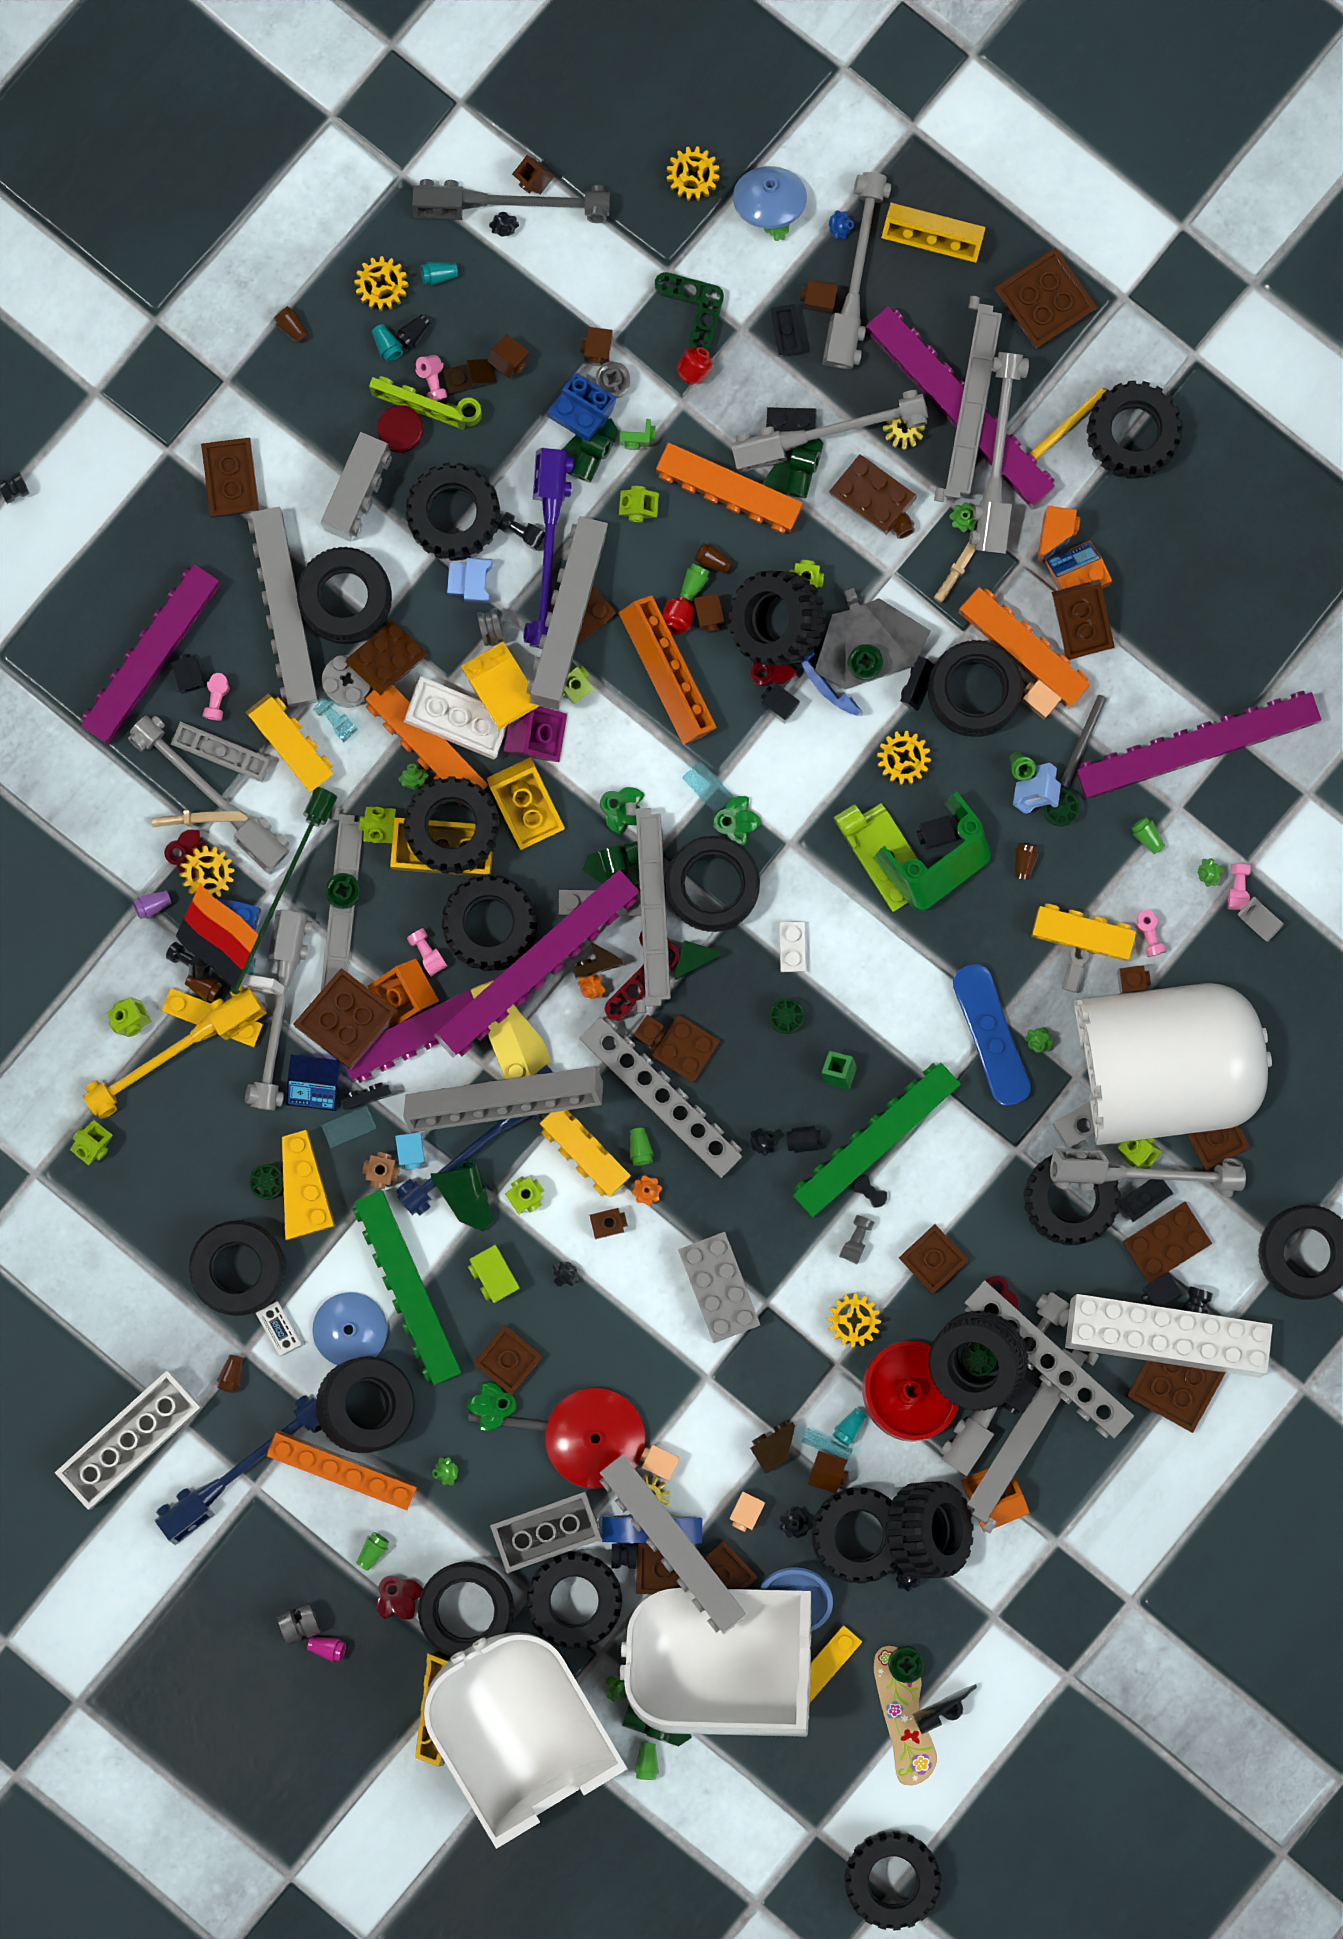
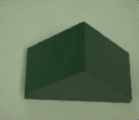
[674,940,721,980]

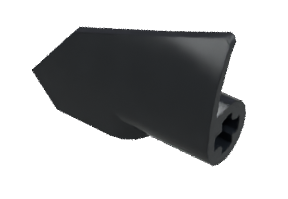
[912,1684,977,1734]

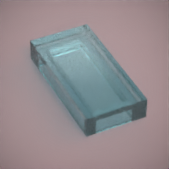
[682,761,734,814]
[321,1106,377,1148]

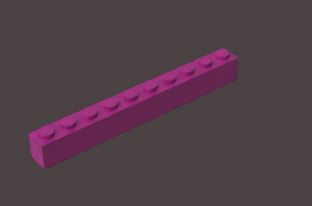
[866,306,1055,509]
[1075,690,1322,800]
[433,869,639,1057]

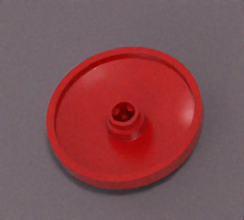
[862,1341,959,1442]
[545,1388,645,1488]

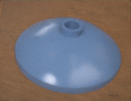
[733,166,807,229]
[312,1292,387,1365]
[759,1567,833,1631]

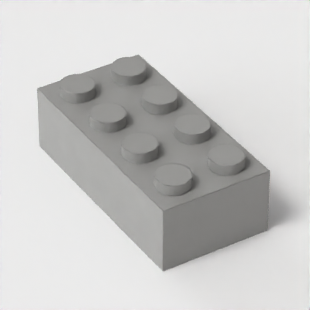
[321,432,392,542]
[678,1232,760,1343]
[490,1491,602,1573]

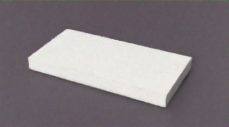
[403,676,508,760]

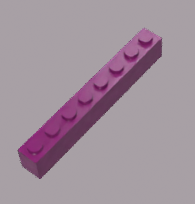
[81,564,221,745]
[345,974,532,1083]

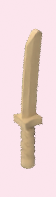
[934,527,977,603]
[152,810,249,827]

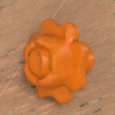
[577,974,606,999]
[632,1176,662,1206]

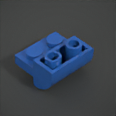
[547,373,617,442]

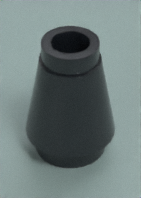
[395,314,431,350]

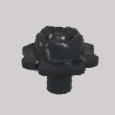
[489,212,519,237]
[750,1128,775,1156]
[552,1261,579,1287]
[779,1508,809,1538]
[896,1568,920,1592]

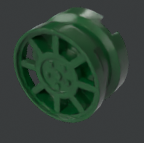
[847,644,883,681]
[1043,790,1080,827]
[325,873,360,909]
[769,998,804,1034]
[249,1164,284,1200]
[961,1342,997,1376]
[888,1646,924,1683]

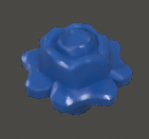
[828,210,854,239]

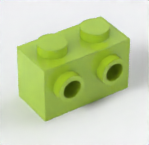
[468,1245,520,1303]

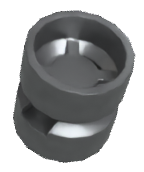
[277,1603,321,1645]

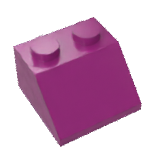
[504,706,567,762]

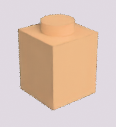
[1021,680,1062,720]
[639,1445,680,1481]
[729,1491,765,1532]

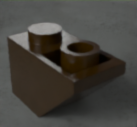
[750,1420,795,1474]

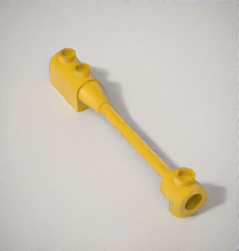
[83,985,267,1119]

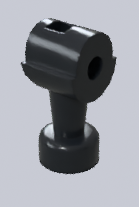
[498,512,545,551]
[166,942,210,980]

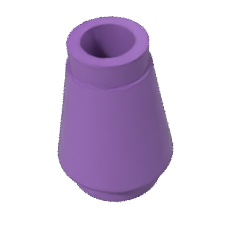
[133,891,172,919]

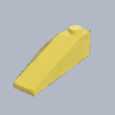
[470,980,551,1080]

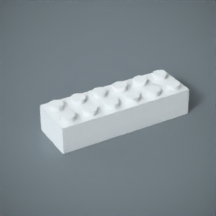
[55,1370,203,1510]

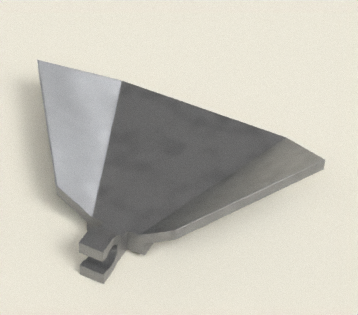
[814,588,931,690]

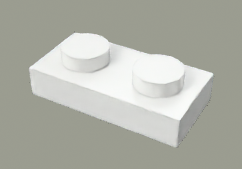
[779,922,806,972]

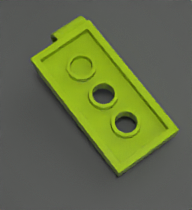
[369,376,482,430]
[833,803,918,913]

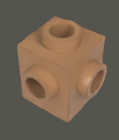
[362,1152,400,1189]

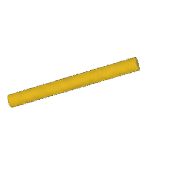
[1030,387,1106,460]

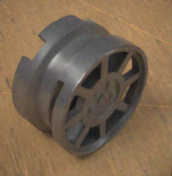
[596,361,630,398]
[477,608,504,646]

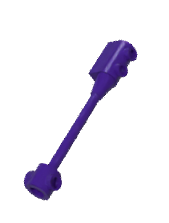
[523,448,573,648]

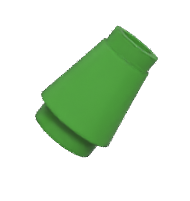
[680,563,710,601]
[1009,752,1036,780]
[1131,816,1165,854]
[630,1128,654,1166]
[356,1532,390,1571]
[634,1743,659,1780]

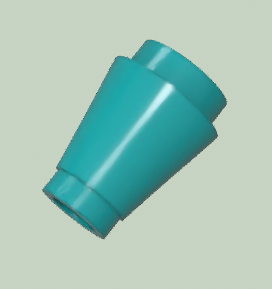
[421,261,458,286]
[372,324,403,362]
[832,1408,867,1446]

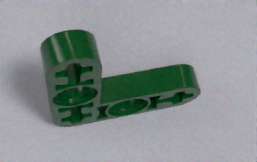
[655,272,724,352]

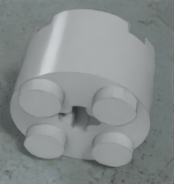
[322,655,373,708]

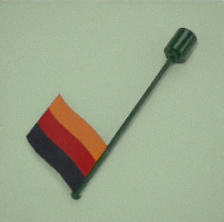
[176,787,338,995]

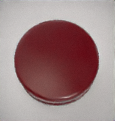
[377,405,424,453]

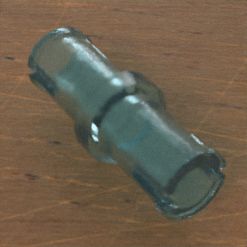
[801,1428,853,1464]

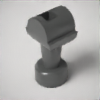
[839,1215,875,1264]

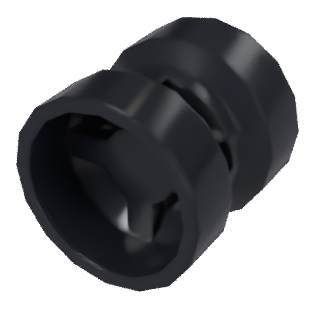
[0,472,30,504]
[1182,1286,1213,1314]
[611,1544,637,1569]

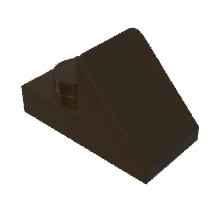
[443,359,497,395]
[573,942,624,979]

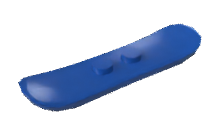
[953,964,1031,1106]

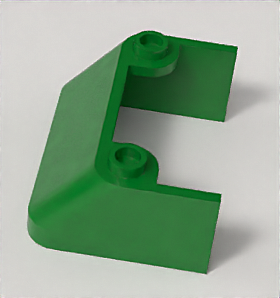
[873,791,991,911]

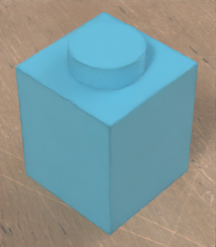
[395,1132,425,1170]

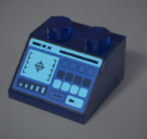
[286,1054,342,1111]

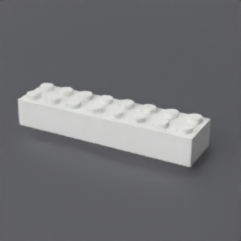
[1065,1294,1272,1378]

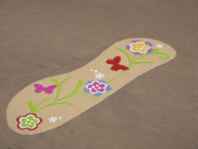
[874,1646,937,1786]

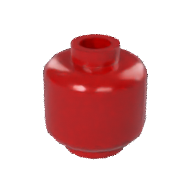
[676,347,713,384]
[661,597,696,635]

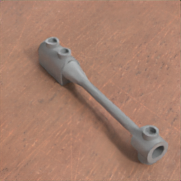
[822,172,891,369]
[969,352,1029,554]
[731,390,929,473]
[128,715,290,874]
[245,909,312,1111]
[1050,1148,1246,1197]
[940,1292,1070,1476]

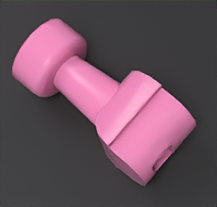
[415,355,448,401]
[202,673,230,721]
[1228,864,1251,910]
[1135,910,1166,957]
[407,928,447,977]

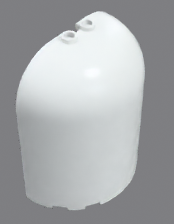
[1073,983,1272,1145]
[620,1588,811,1737]
[424,1632,627,1849]

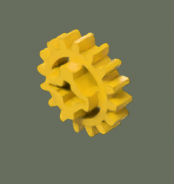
[667,147,719,201]
[354,256,408,311]
[877,731,931,785]
[179,846,234,897]
[827,1293,881,1348]

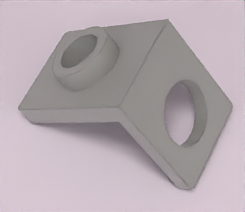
[1237,897,1284,942]

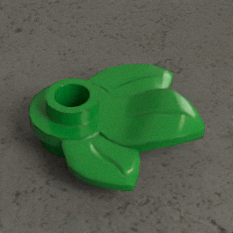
[600,787,644,834]
[713,796,762,845]
[466,1382,516,1431]

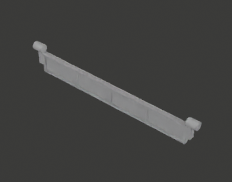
[934,296,1002,502]
[626,802,671,1013]
[309,807,363,1005]
[967,1348,1099,1533]

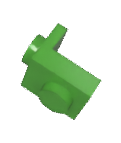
[620,419,656,450]

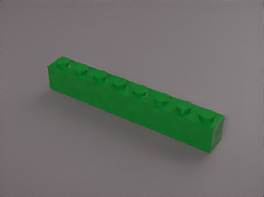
[793,1063,961,1218]
[352,1190,462,1385]

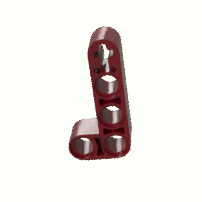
[605,931,679,1021]

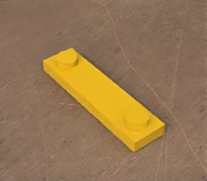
[162,988,263,1047]
[810,1625,862,1702]

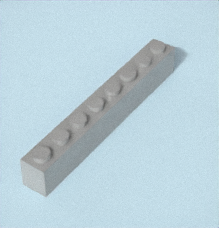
[248,507,319,708]
[527,516,608,710]
[403,1066,603,1133]
[600,1454,748,1634]

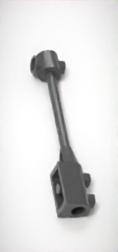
[412,179,610,223]

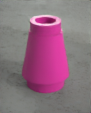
[307,1636,346,1663]

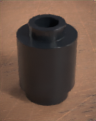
[786,1125,822,1153]

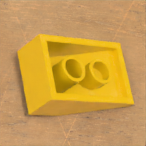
[461,641,540,730]
[487,757,565,850]

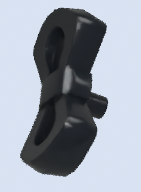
[853,1175,887,1208]

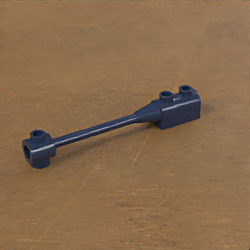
[396,1065,553,1216]
[155,1395,322,1545]

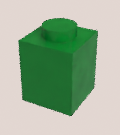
[822,1051,857,1090]

